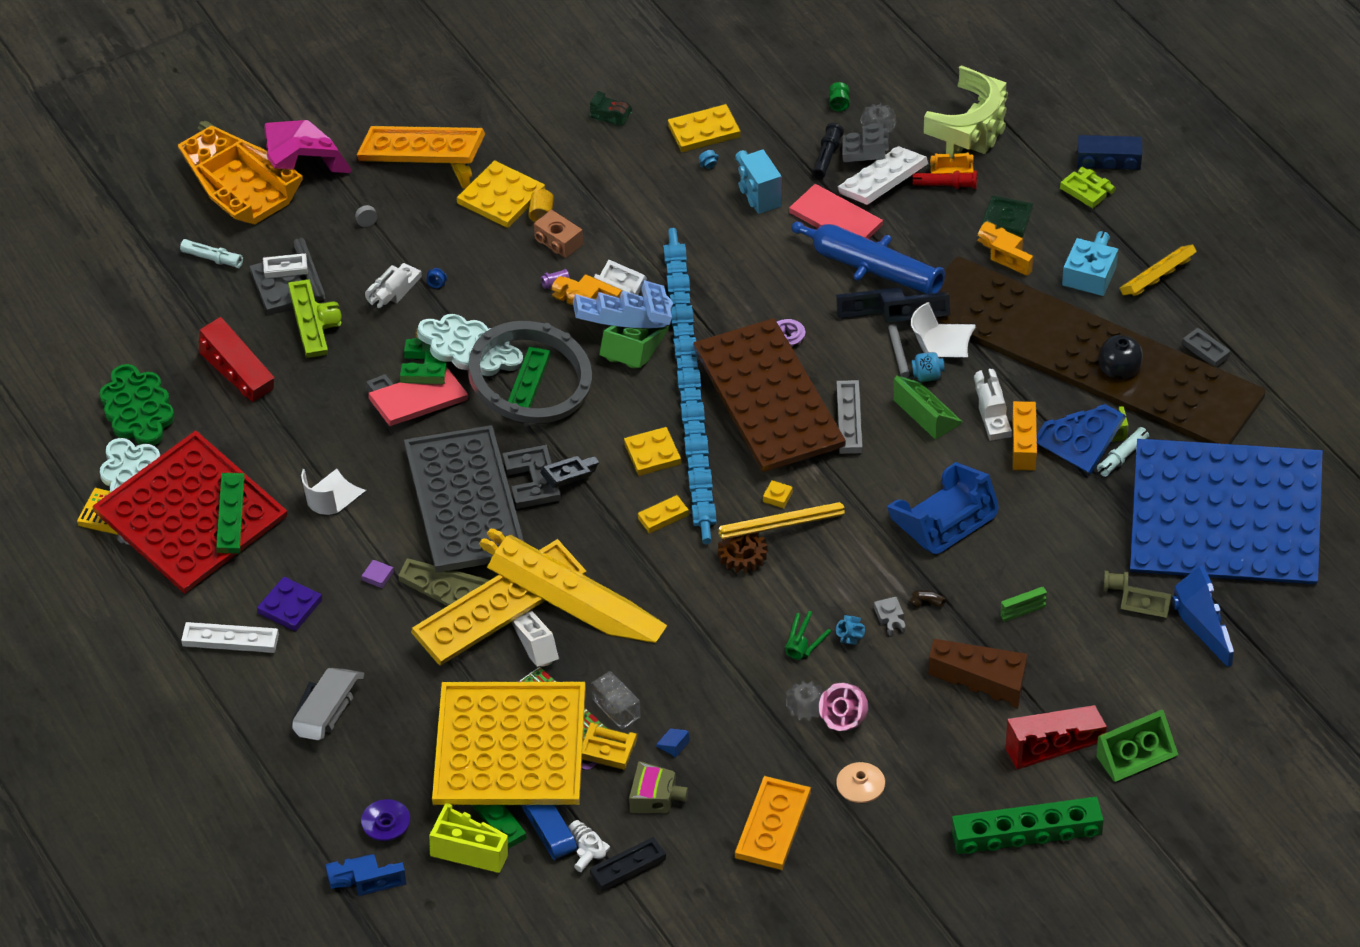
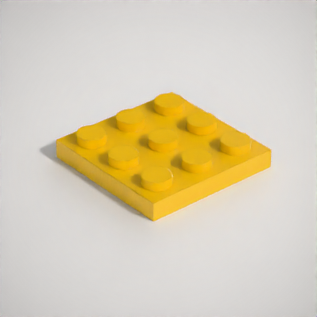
[457,160,545,228]

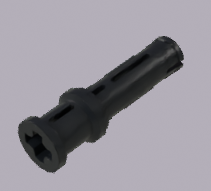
[812,123,844,179]

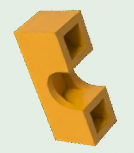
[1012,401,1037,470]

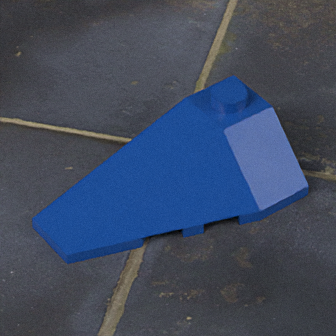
[1171,565,1234,667]

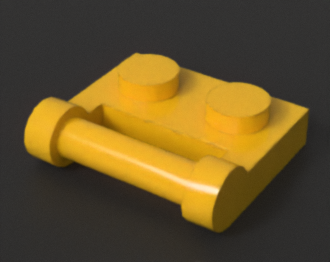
[582,722,638,770]

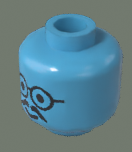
[912,352,945,382]

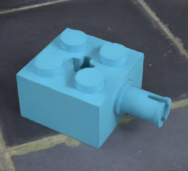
[735,149,782,214]
[1062,231,1118,296]

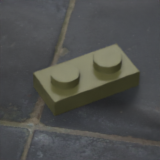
[1121,585,1172,618]

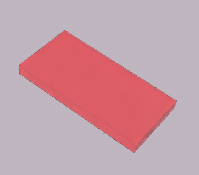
[789,184,883,239]
[369,368,468,426]

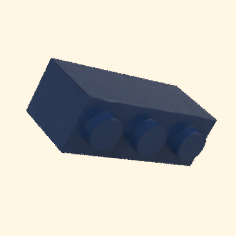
[1077,135,1142,170]

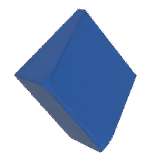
[656,728,690,757]

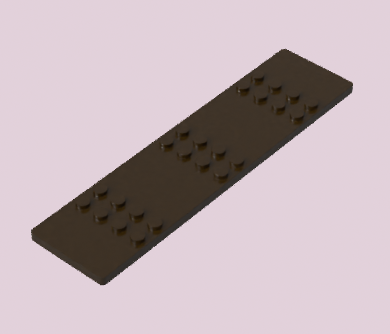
[935,256,1265,444]

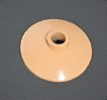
[837,762,885,803]

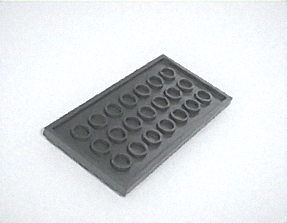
[404,425,524,573]

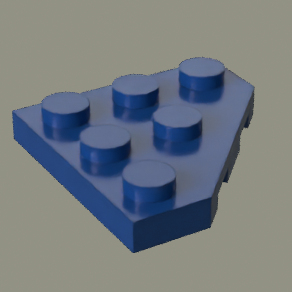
[1037,404,1126,474]

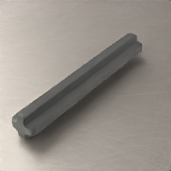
[293,238,325,302]

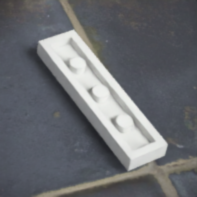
[181,622,279,653]

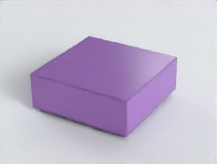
[362,560,394,588]

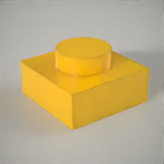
[763,480,793,509]

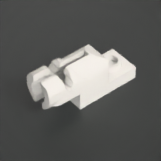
[365,263,422,308]
[974,369,1012,441]

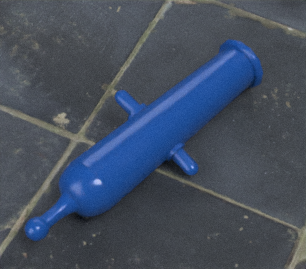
[791,221,945,294]

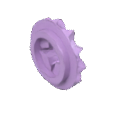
[777,319,805,347]

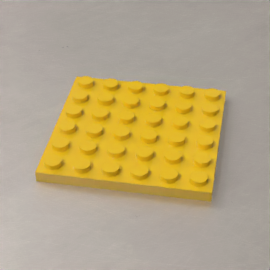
[432,682,586,805]

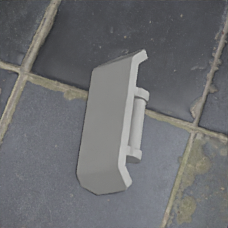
[292,668,364,740]

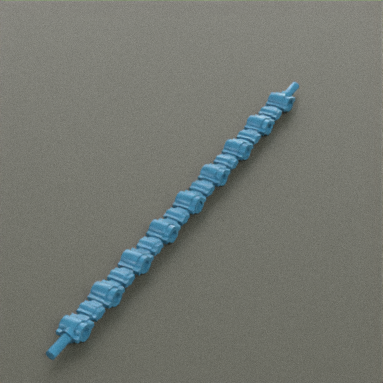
[663,228,716,544]

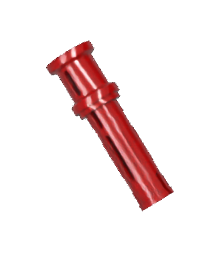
[913,170,977,189]

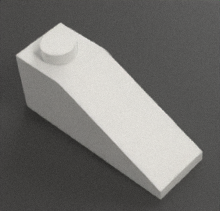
[511,611,559,667]

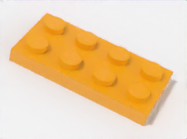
[735,776,811,870]

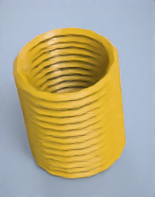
[529,189,554,222]

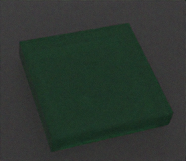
[982,195,1033,238]

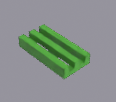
[1000,587,1047,622]

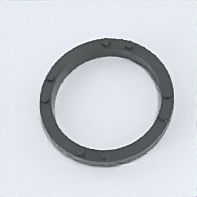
[468,321,592,423]

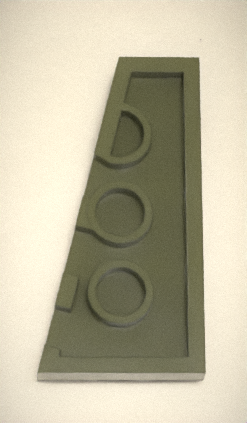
[398,558,489,606]

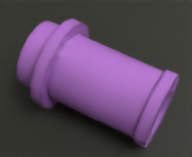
[541,269,570,290]

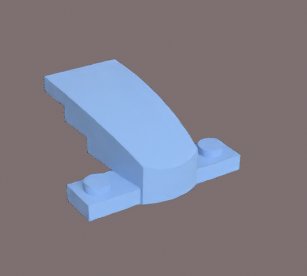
[573,280,673,328]

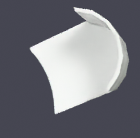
[911,302,976,357]
[301,469,366,515]

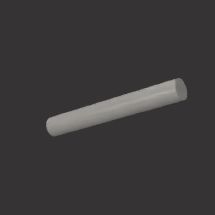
[888,324,910,378]

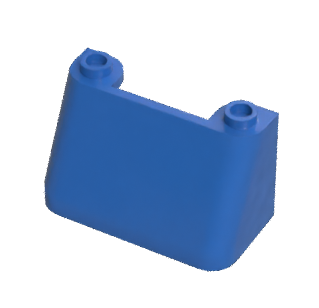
[887,462,999,554]

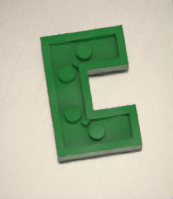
[400,338,448,384]

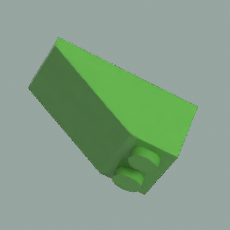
[599,325,669,368]

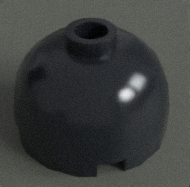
[1098,335,1143,379]

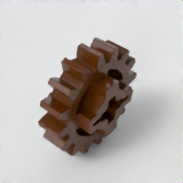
[718,532,768,573]

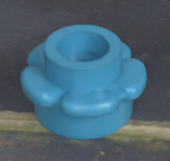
[699,150,719,169]

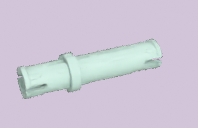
[180,239,243,268]
[1097,427,1149,477]

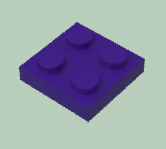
[257,577,322,631]

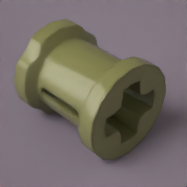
[1103,571,1128,592]

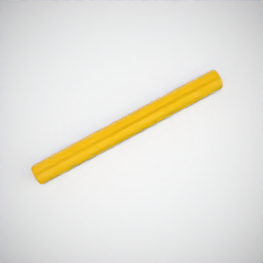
[718,502,845,539]

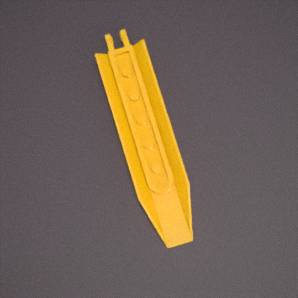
[479,528,667,643]

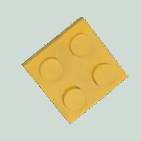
[624,427,681,476]

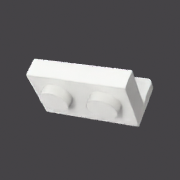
[593,260,647,295]

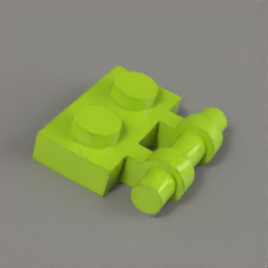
[1060,167,1116,209]

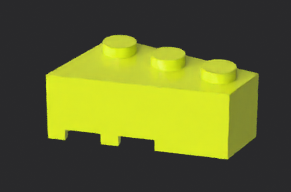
[429,803,508,873]

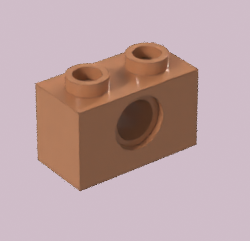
[534,210,583,258]

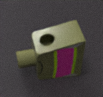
[629,761,688,813]

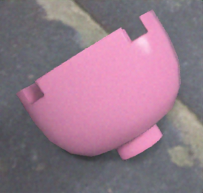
[819,683,868,731]

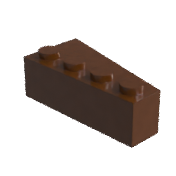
[929,639,1027,708]

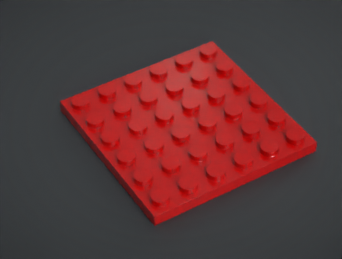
[92,430,288,594]

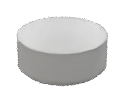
[355,205,377,227]

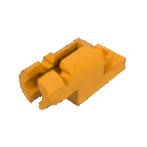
[977,221,1033,276]
[551,274,622,305]

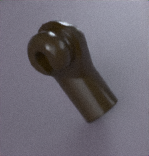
[910,590,946,608]

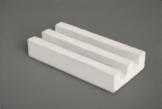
[263,253,308,278]

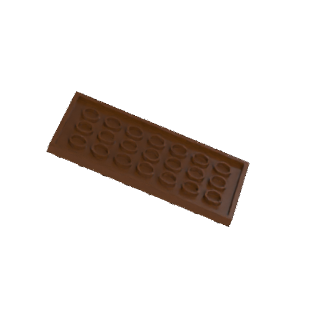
[693,318,846,472]

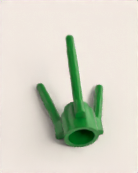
[785,611,831,660]

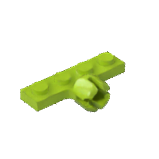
[288,279,342,358]

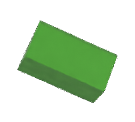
[893,375,963,440]
[1096,710,1178,782]

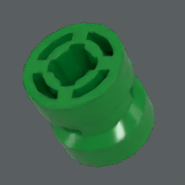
[829,82,850,111]

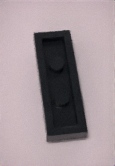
[589,837,666,891]

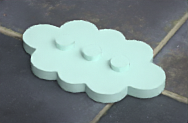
[417,314,523,376]
[100,438,160,493]

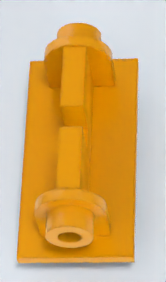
[930,152,973,173]

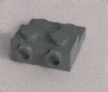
[842,123,889,162]

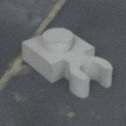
[874,597,905,636]

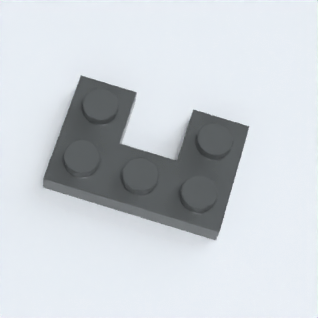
[502,445,561,509]

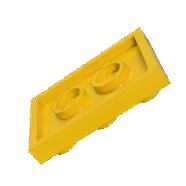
[668,104,741,152]

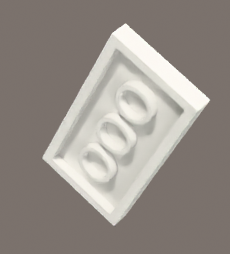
[838,146,928,205]

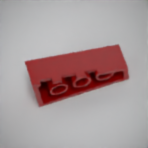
[198,317,275,402]
[1005,705,1107,770]

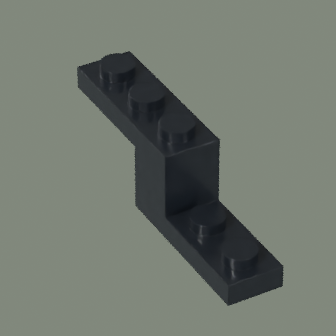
[836,287,950,322]

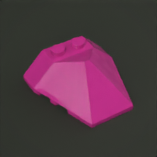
[264,120,352,173]

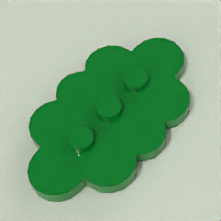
[99,364,175,446]

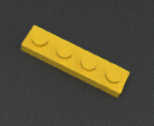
[1119,244,1197,296]

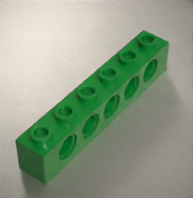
[951,796,1104,854]

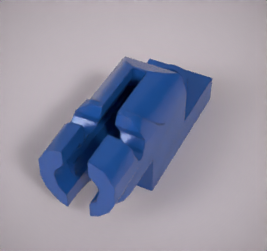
[325,854,407,896]

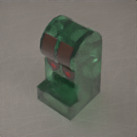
[590,91,632,125]

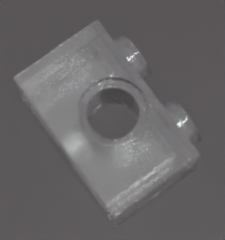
[591,671,640,730]

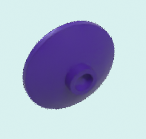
[361,799,410,841]

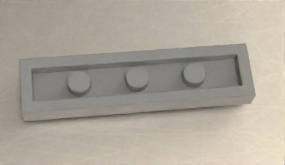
[837,380,862,454]

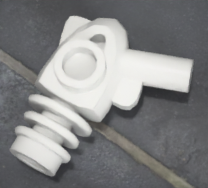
[568,820,610,872]

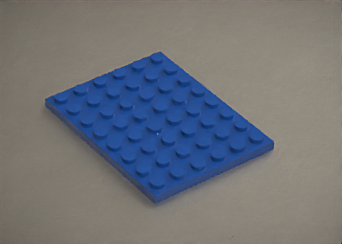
[1130,439,1323,584]

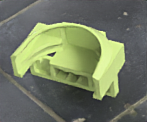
[924,65,1008,158]

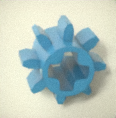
[836,615,865,645]

